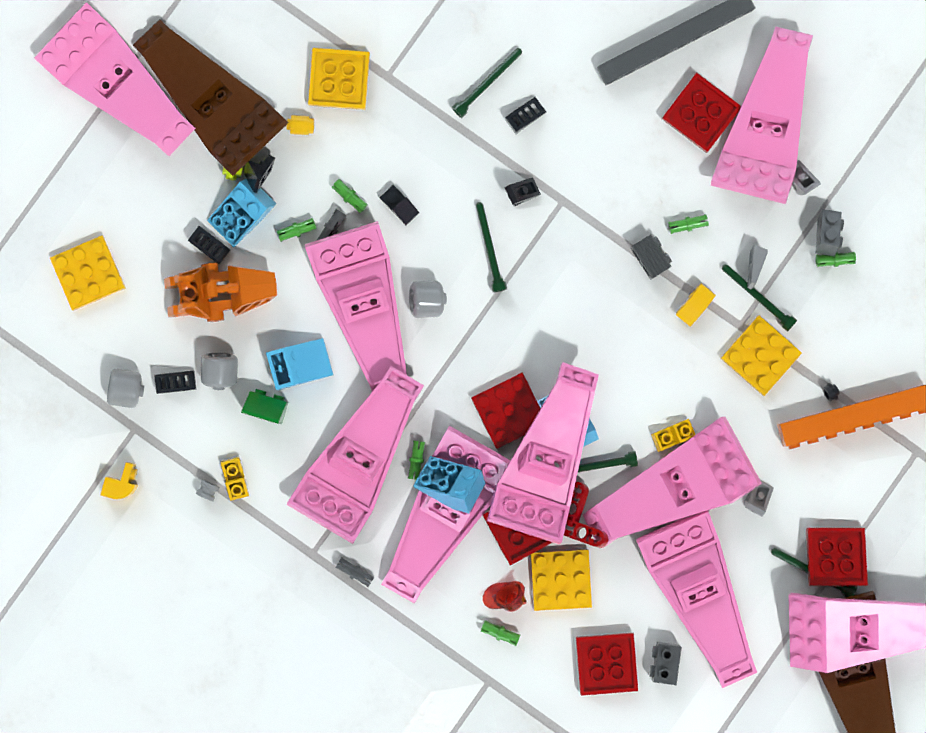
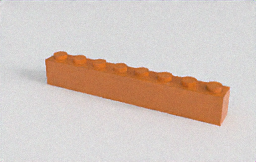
[777,385,926,449]

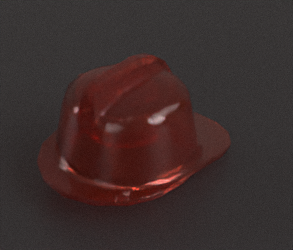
[482,581,527,612]

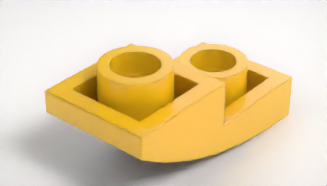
[676,283,716,327]
[651,419,696,452]
[221,456,249,501]

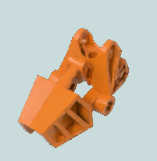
[164,263,277,322]

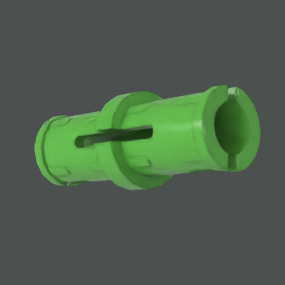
[332,179,368,213]
[668,214,709,234]
[277,218,317,242]
[816,252,856,267]
[408,440,425,480]
[480,620,520,646]

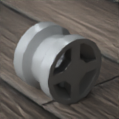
[196,480,220,501]

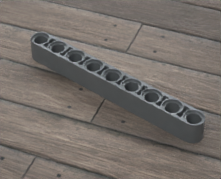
[597,0,756,85]

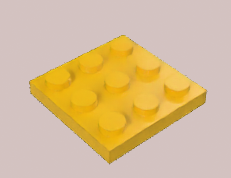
[308,48,370,110]
[50,235,126,311]
[720,315,802,396]
[531,549,592,611]

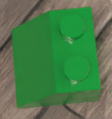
[241,389,289,424]

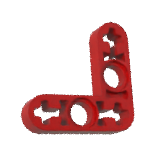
[564,482,609,548]

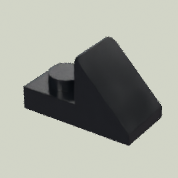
[244,154,275,193]
[505,177,541,206]
[379,185,420,225]

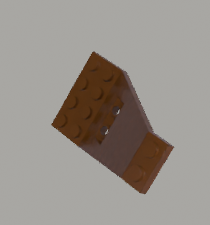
[133,19,288,176]
[819,591,896,733]

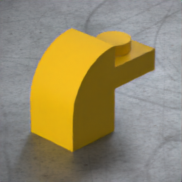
[100,462,138,499]

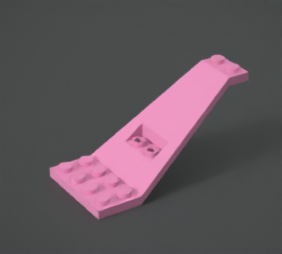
[34,2,195,156]
[711,27,813,204]
[583,417,762,548]

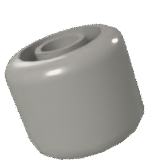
[409,281,447,318]
[201,353,238,390]
[107,369,144,408]

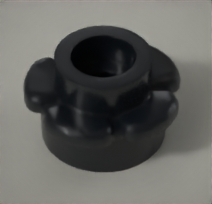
[823,383,840,401]

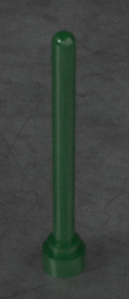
[451,48,522,118]
[476,202,507,293]
[722,264,797,332]
[578,451,638,472]
[771,548,858,597]

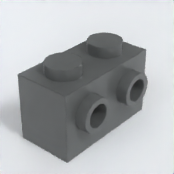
[815,209,844,256]
[649,642,682,685]

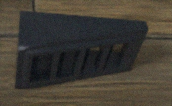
[505,97,546,134]
[188,226,231,265]
[154,371,197,394]

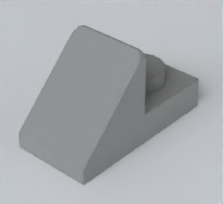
[793,160,821,195]
[743,480,774,516]

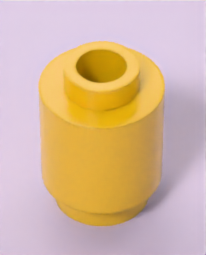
[287,115,314,135]

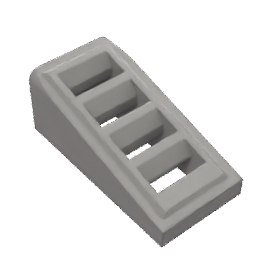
[747,245,768,289]

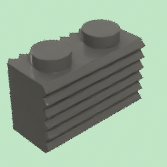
[631,234,672,280]

